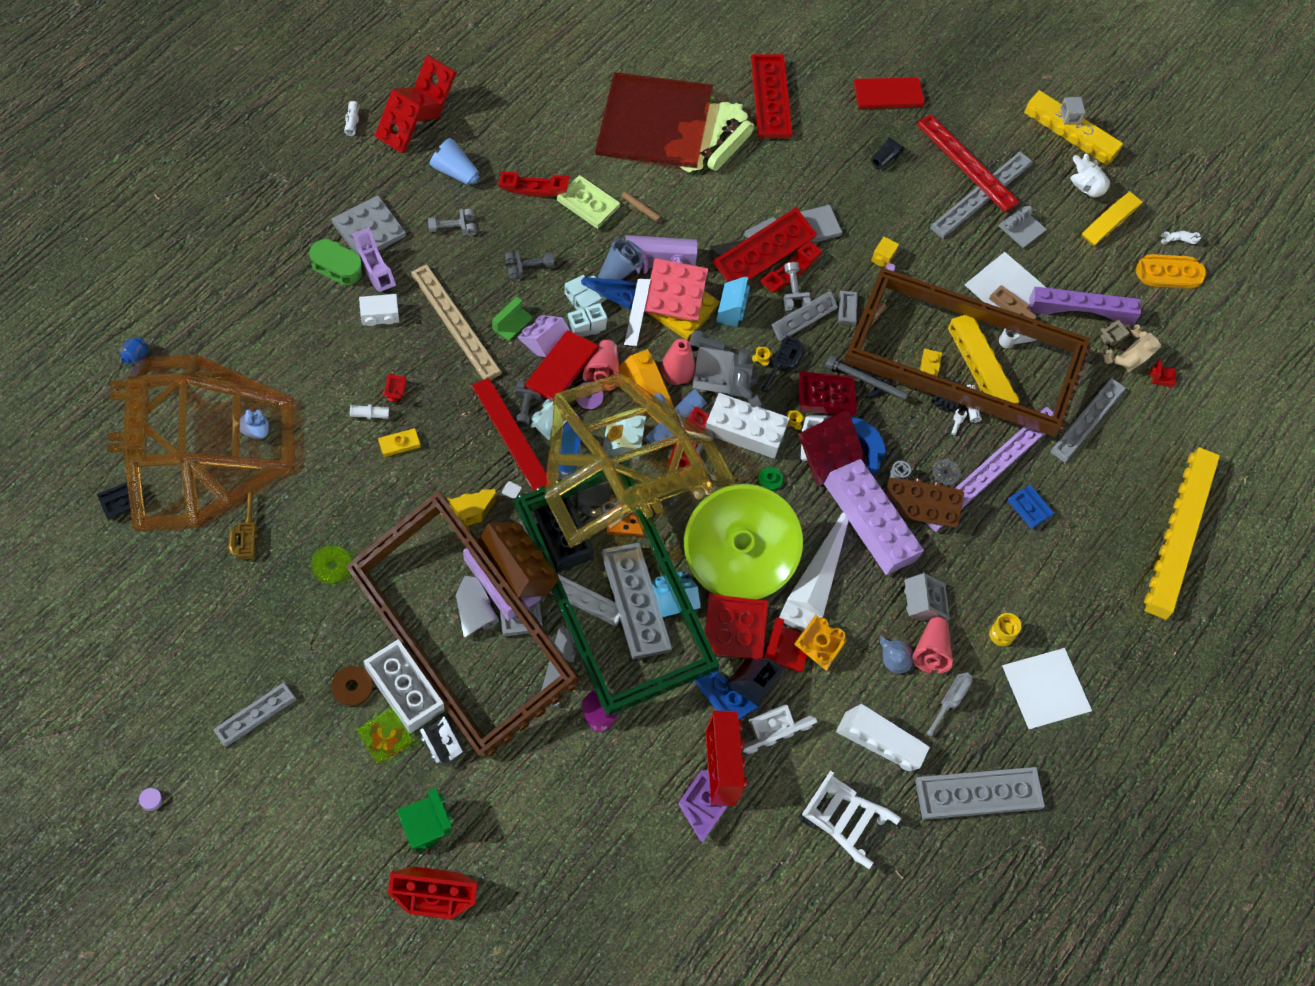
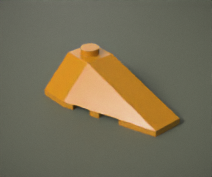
[619,349,674,423]

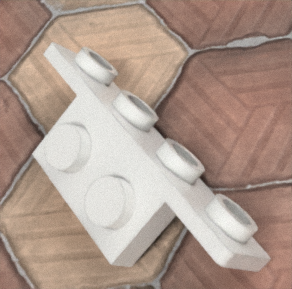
[741,705,817,754]

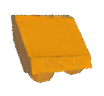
[795,615,847,671]

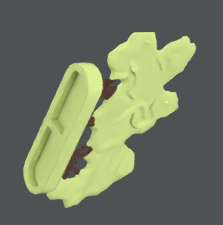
[664,102,754,172]

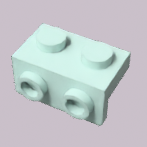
[529,399,574,440]

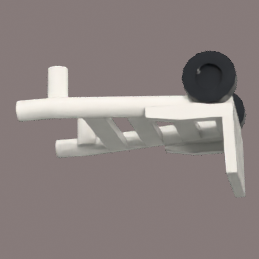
[798,771,901,869]

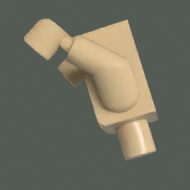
[1103,325,1161,372]

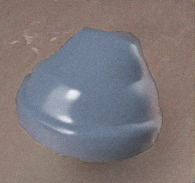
[880,636,914,674]

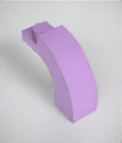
[352,227,396,292]

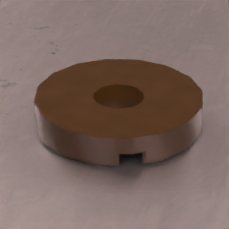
[331,666,373,707]

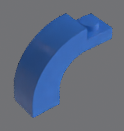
[851,417,885,477]
[555,423,585,474]

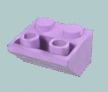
[518,315,570,357]

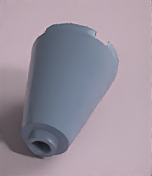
[598,237,645,280]

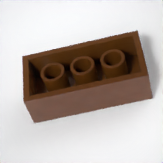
[478,522,559,598]

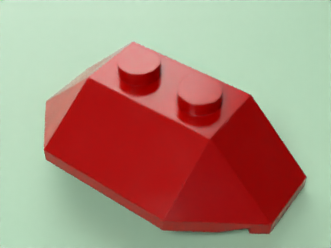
[388,866,478,919]

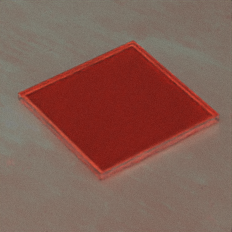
[595,72,713,168]

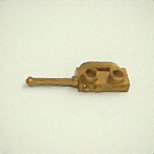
[228,490,258,560]

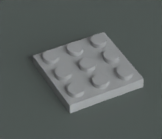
[331,195,406,254]

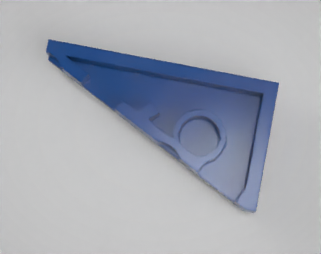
[581,277,646,315]

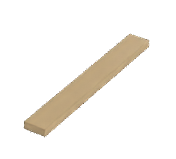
[411,264,501,380]

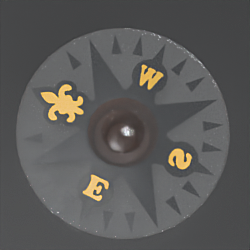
[933,459,961,485]

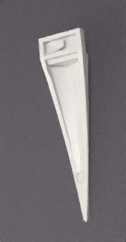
[779,513,848,631]

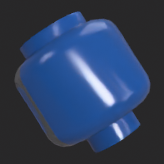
[119,337,148,365]

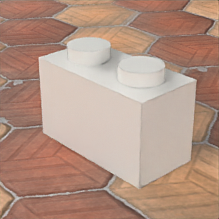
[359,294,399,326]

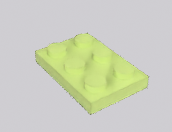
[557,175,620,229]

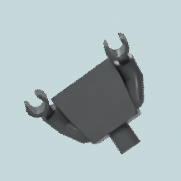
[728,349,761,408]
[569,459,616,519]

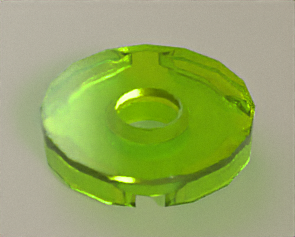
[311,545,351,584]

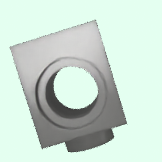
[1060,97,1085,125]

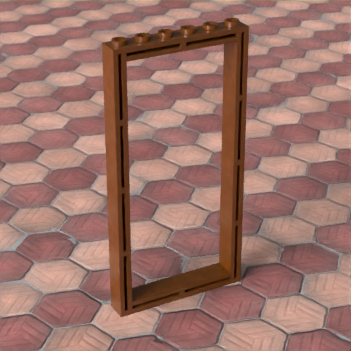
[844,268,1091,437]
[346,491,582,757]

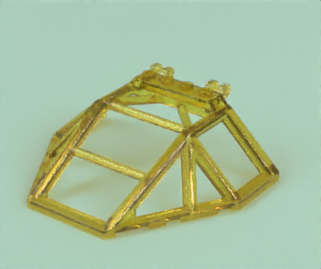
[545,373,736,548]

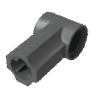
[689,331,726,355]

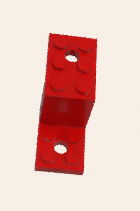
[374,55,457,153]

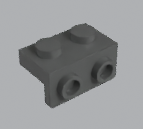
[420,717,466,766]

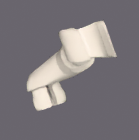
[1161,231,1201,245]

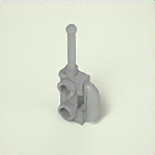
[927,672,973,736]

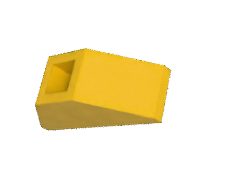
[440,489,496,525]

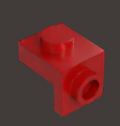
[382,374,407,402]

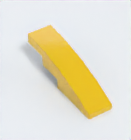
[1082,191,1143,247]

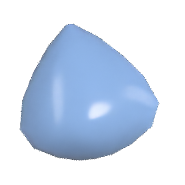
[235,410,269,439]

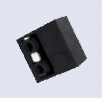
[725,658,785,707]

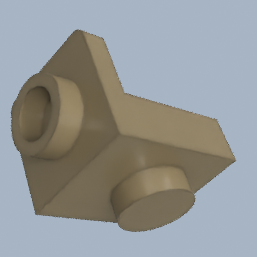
[1100,319,1130,347]

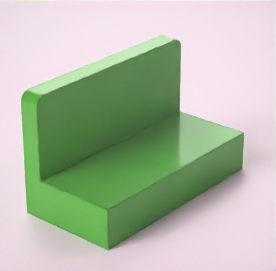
[492,296,532,341]

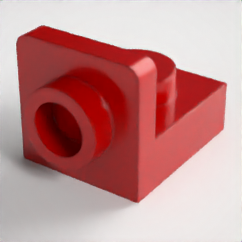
[1150,360,1176,388]

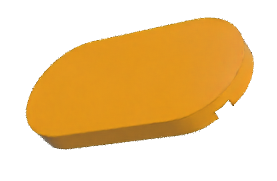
[1136,254,1206,289]

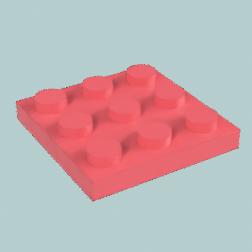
[644,258,708,322]

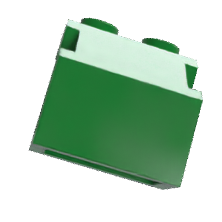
[397,788,454,854]

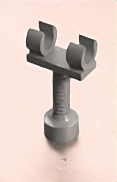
[428,209,476,236]
[783,262,811,311]

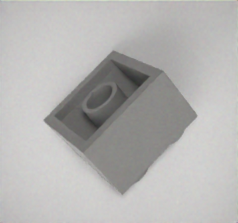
[904,573,950,621]

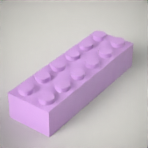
[824,459,924,575]

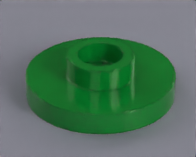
[758,467,783,491]

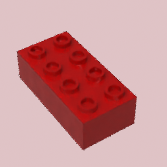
[705,710,747,806]

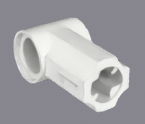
[999,329,1036,348]

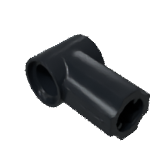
[871,137,904,169]

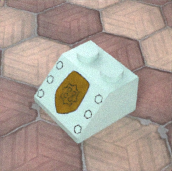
[602,414,646,460]

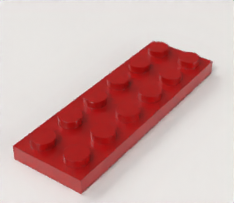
[750,54,792,138]
[713,207,817,282]

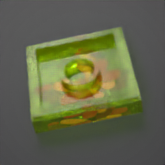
[356,708,414,765]

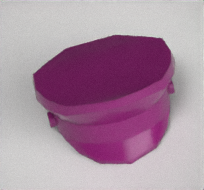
[581,690,619,732]

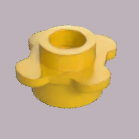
[752,347,773,366]
[787,411,805,430]

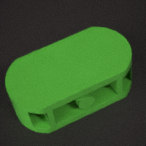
[309,239,363,286]

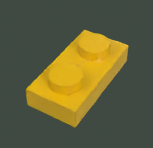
[920,349,942,376]

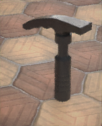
[853,367,893,399]

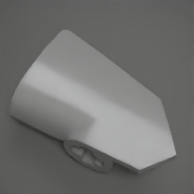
[456,576,499,638]

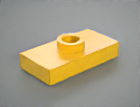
[378,428,420,457]

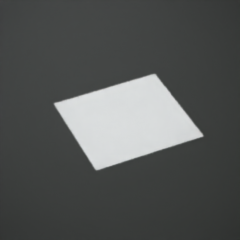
[965,252,1046,307]
[1002,648,1092,729]

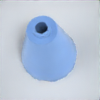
[430,138,479,185]

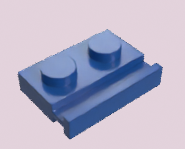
[1007,485,1054,529]

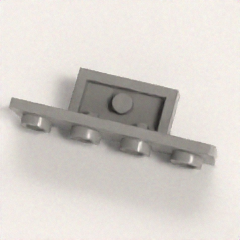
[541,627,577,707]

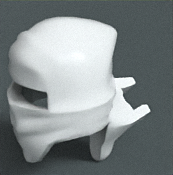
[1070,154,1110,198]

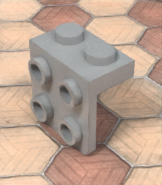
[692,347,735,395]

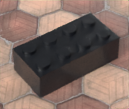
[531,497,594,573]

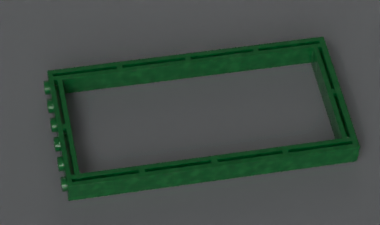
[513,457,720,718]

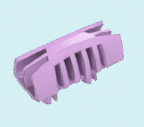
[625,235,697,274]

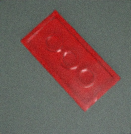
[853,77,925,109]
[525,330,599,403]

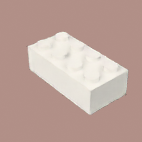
[706,393,789,459]
[363,639,445,733]

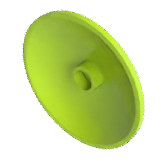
[684,484,803,599]

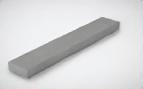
[1050,378,1126,463]

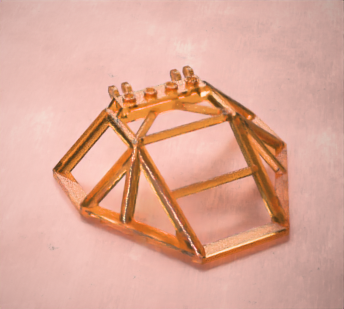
[107,355,295,531]

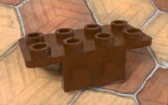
[886,477,964,527]

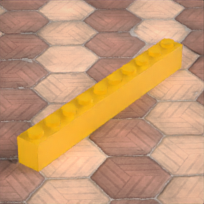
[1144,447,1220,620]

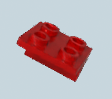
[765,617,807,672]

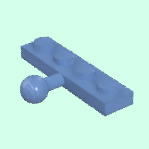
[643,389,707,452]

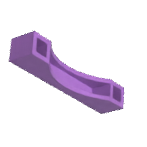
[1029,286,1141,325]

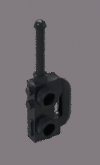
[762,336,804,392]

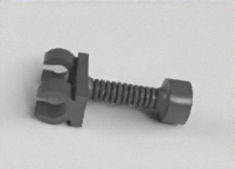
[505,251,554,279]
[515,380,541,428]

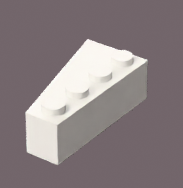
[836,704,930,771]

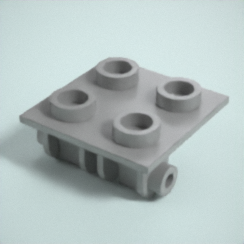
[998,206,1047,248]

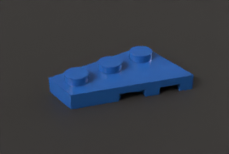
[694,671,762,720]

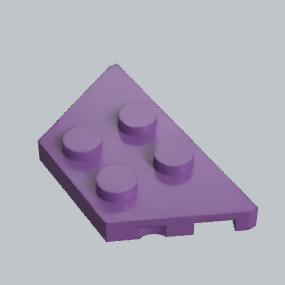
[678,770,728,842]

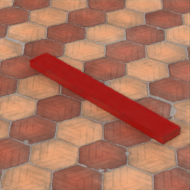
[917,114,1019,213]
[472,378,552,492]

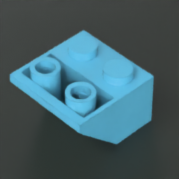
[716,277,750,327]
[651,572,701,617]

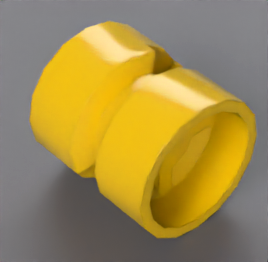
[989,613,1021,647]

